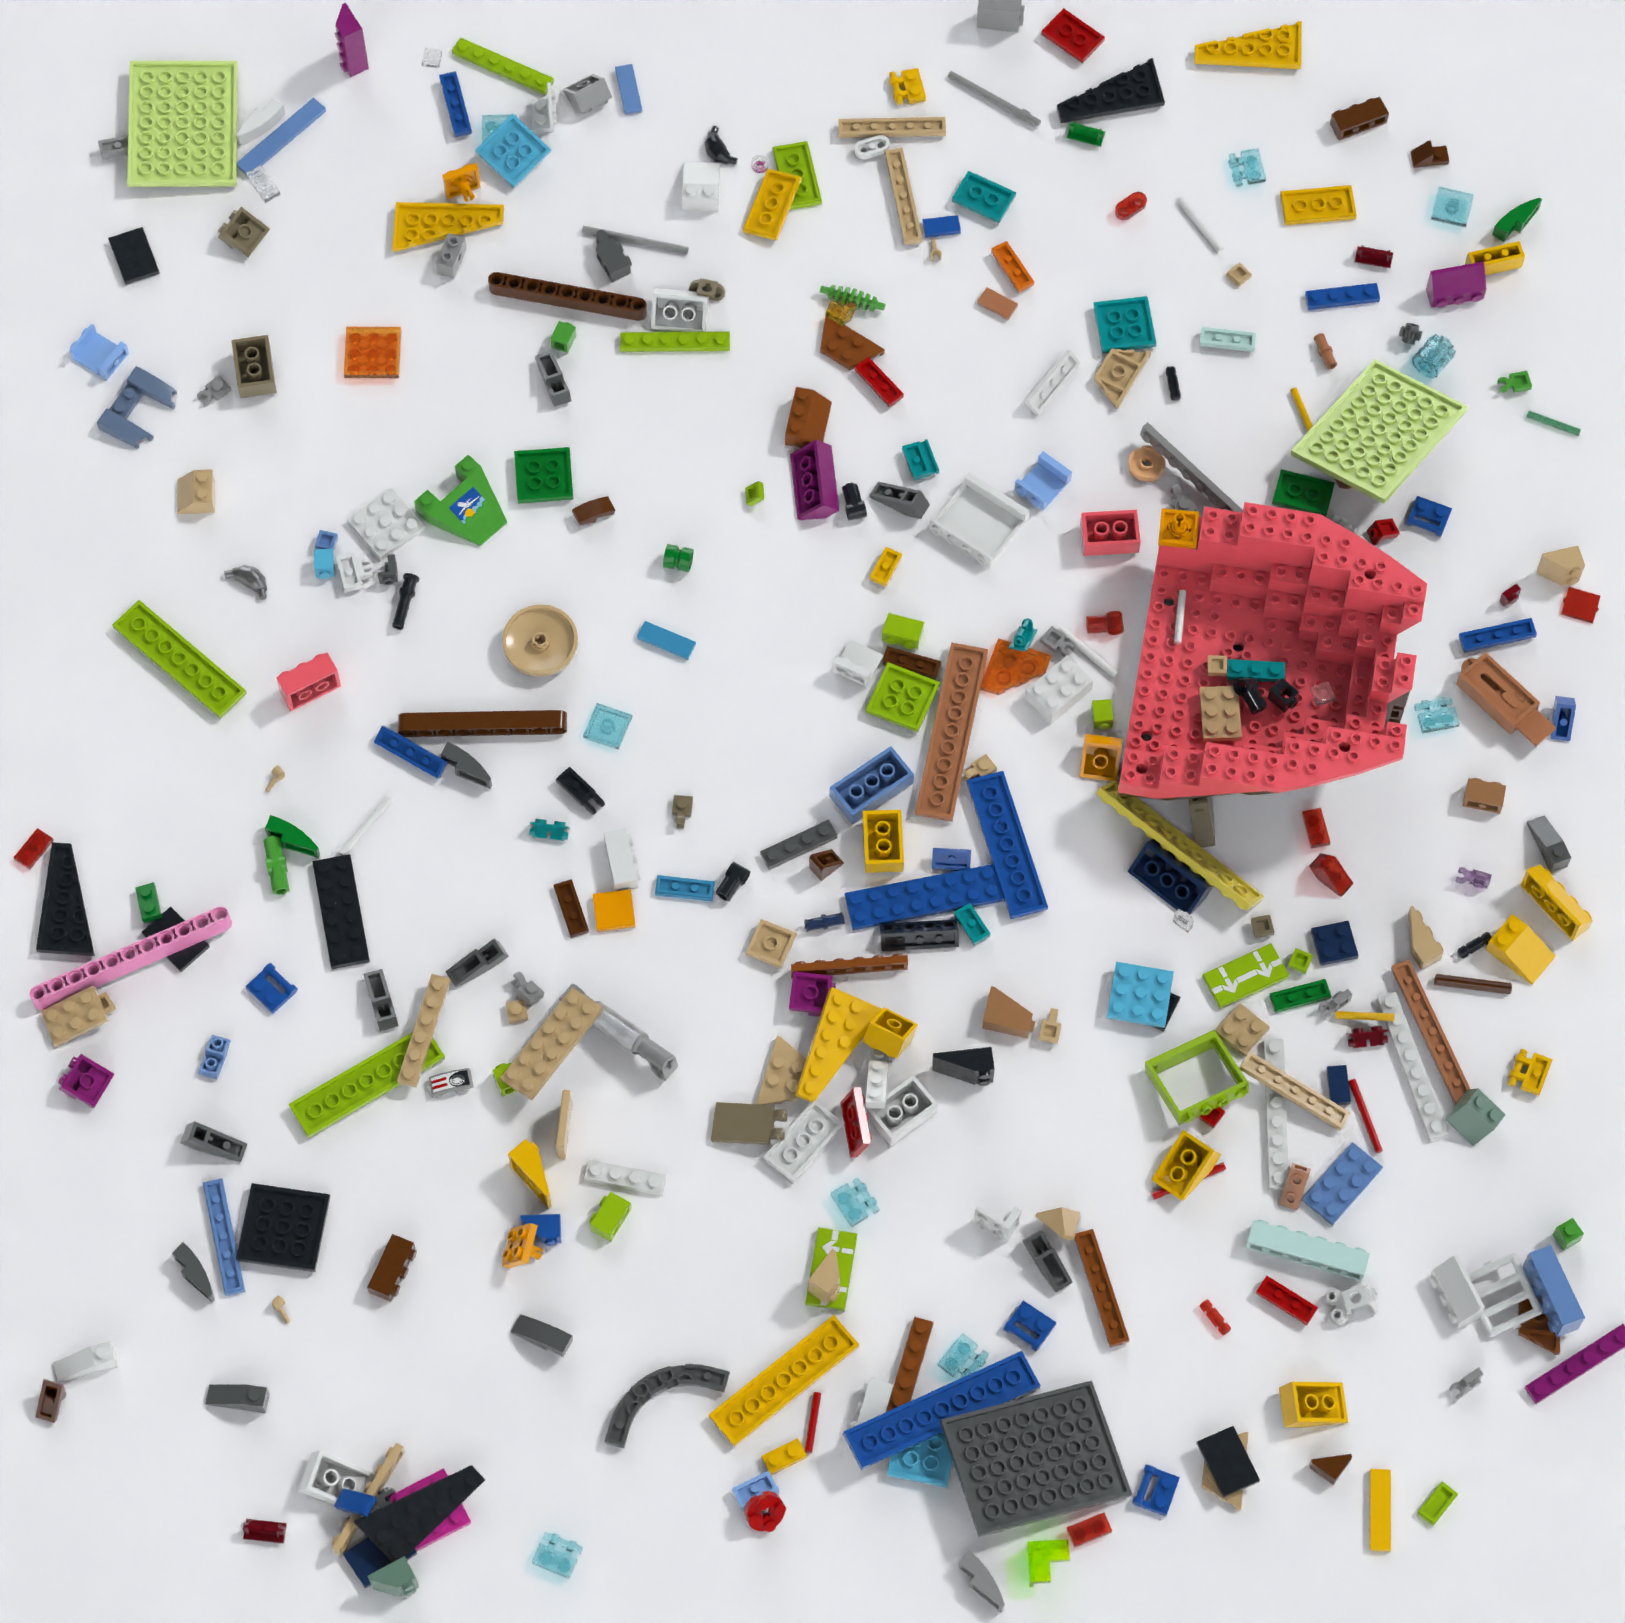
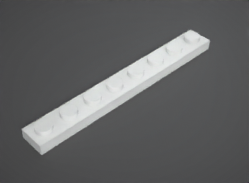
[1377,992,1449,1141]
[1263,1039,1289,1191]

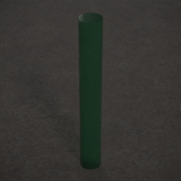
[1527,411,1581,436]

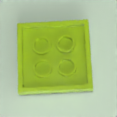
[866,662,940,733]

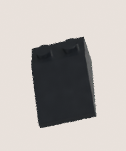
[932,1047,995,1086]

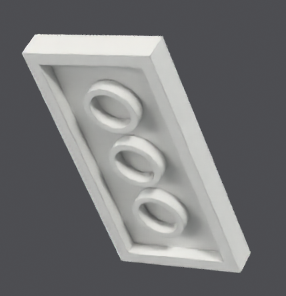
[763,1101,845,1183]

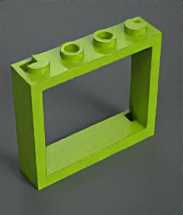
[1145,1030,1249,1125]

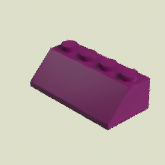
[334,2,369,78]
[790,440,839,521]

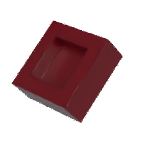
[1499,583,1521,607]

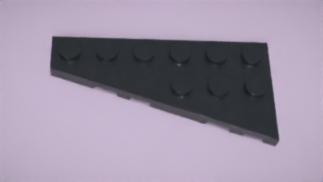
[1056,57,1165,123]
[36,842,95,956]
[353,1465,486,1563]

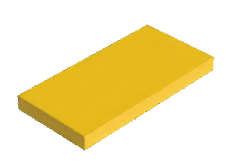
[743,168,802,241]
[1280,185,1357,225]

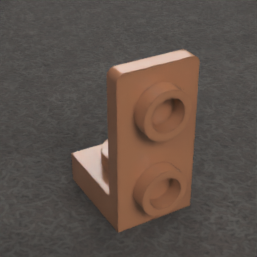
[1279,1163,1311,1210]

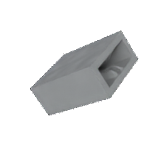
[976,0,1025,33]

